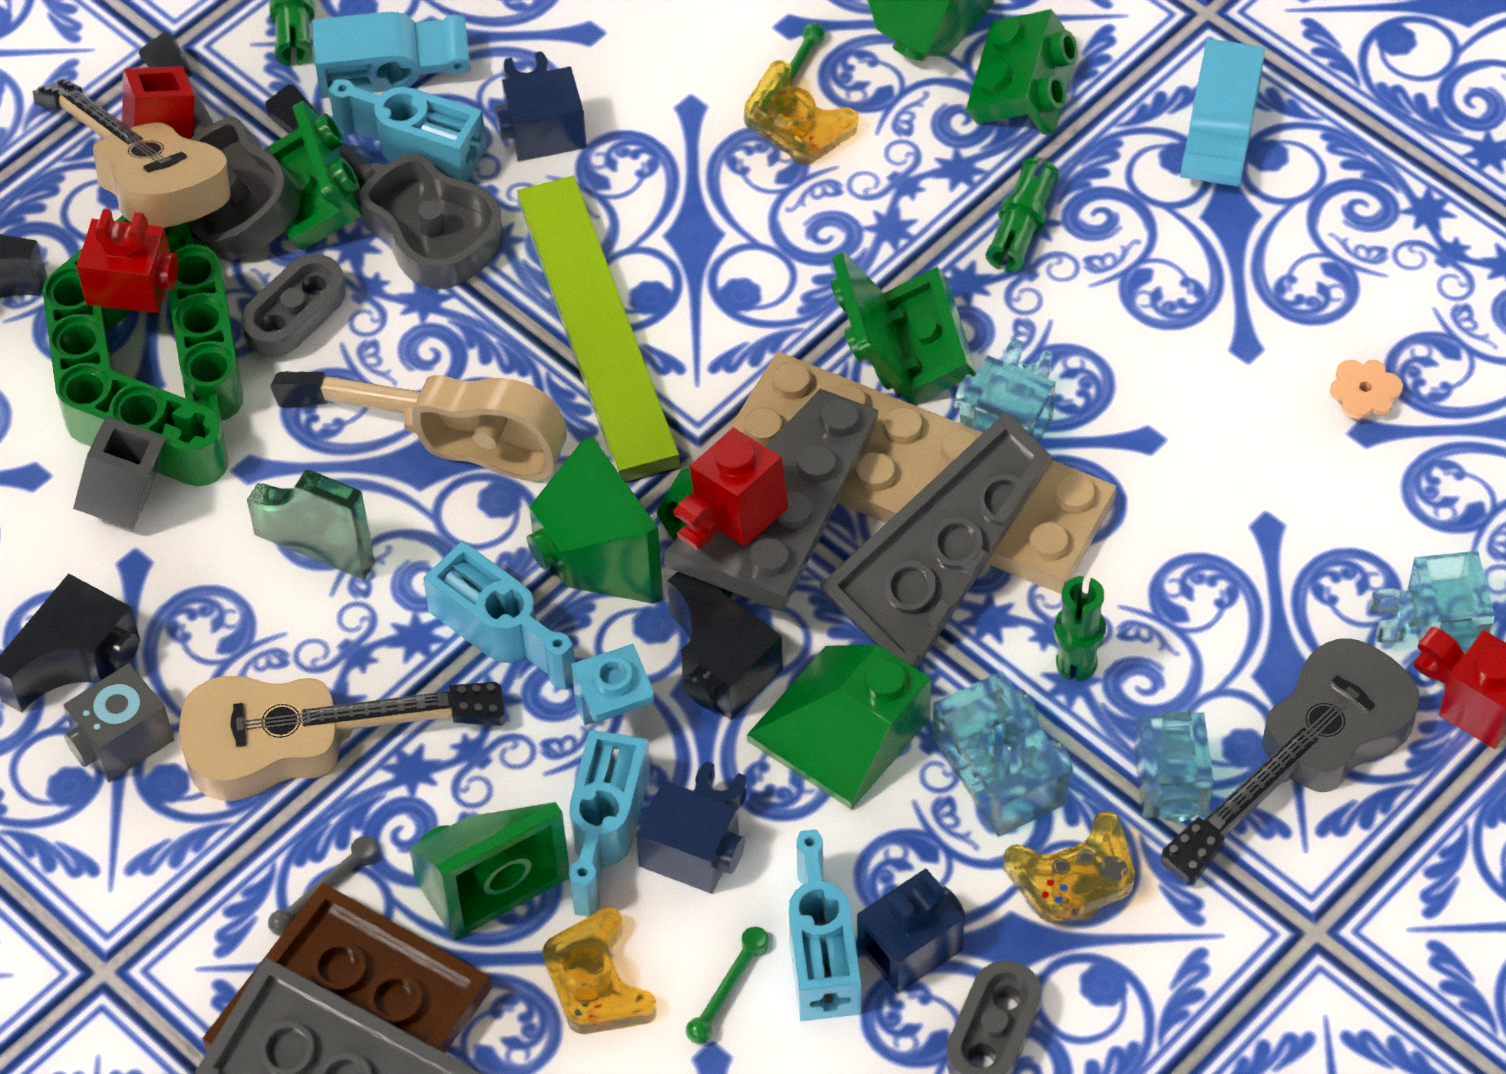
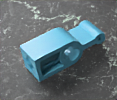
[312,12,470,98]
[1180,38,1265,187]
[328,79,487,182]
[423,540,575,690]
[569,729,651,917]
[788,829,861,1021]

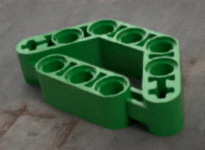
[43,215,244,486]

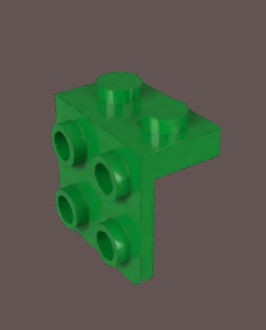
[831,251,977,405]

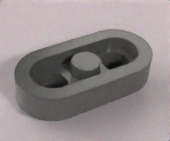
[241,254,346,356]
[947,960,1041,1074]

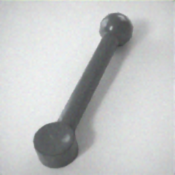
[268,836,378,936]

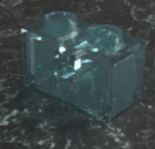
[932,671,1073,837]

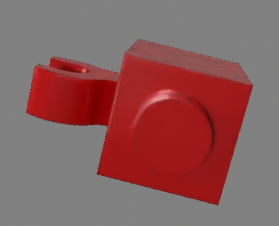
[121,66,195,140]
[76,208,178,313]
[674,427,788,550]
[1413,626,1506,749]

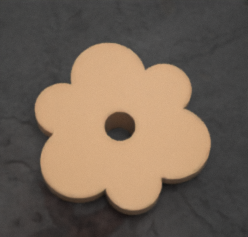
[1330,360,1403,419]

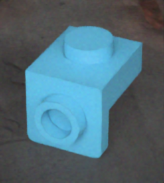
[571,644,654,726]

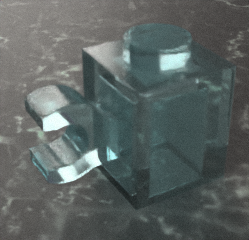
[954,339,1056,443]
[1369,551,1495,653]
[1134,711,1214,821]

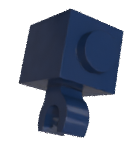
[494,51,587,162]
[636,761,747,894]
[857,868,966,994]

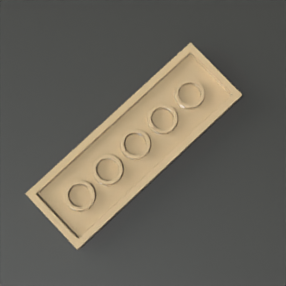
[727,351,1116,594]

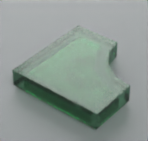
[247,469,375,580]

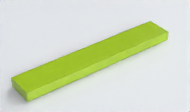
[517,175,680,482]

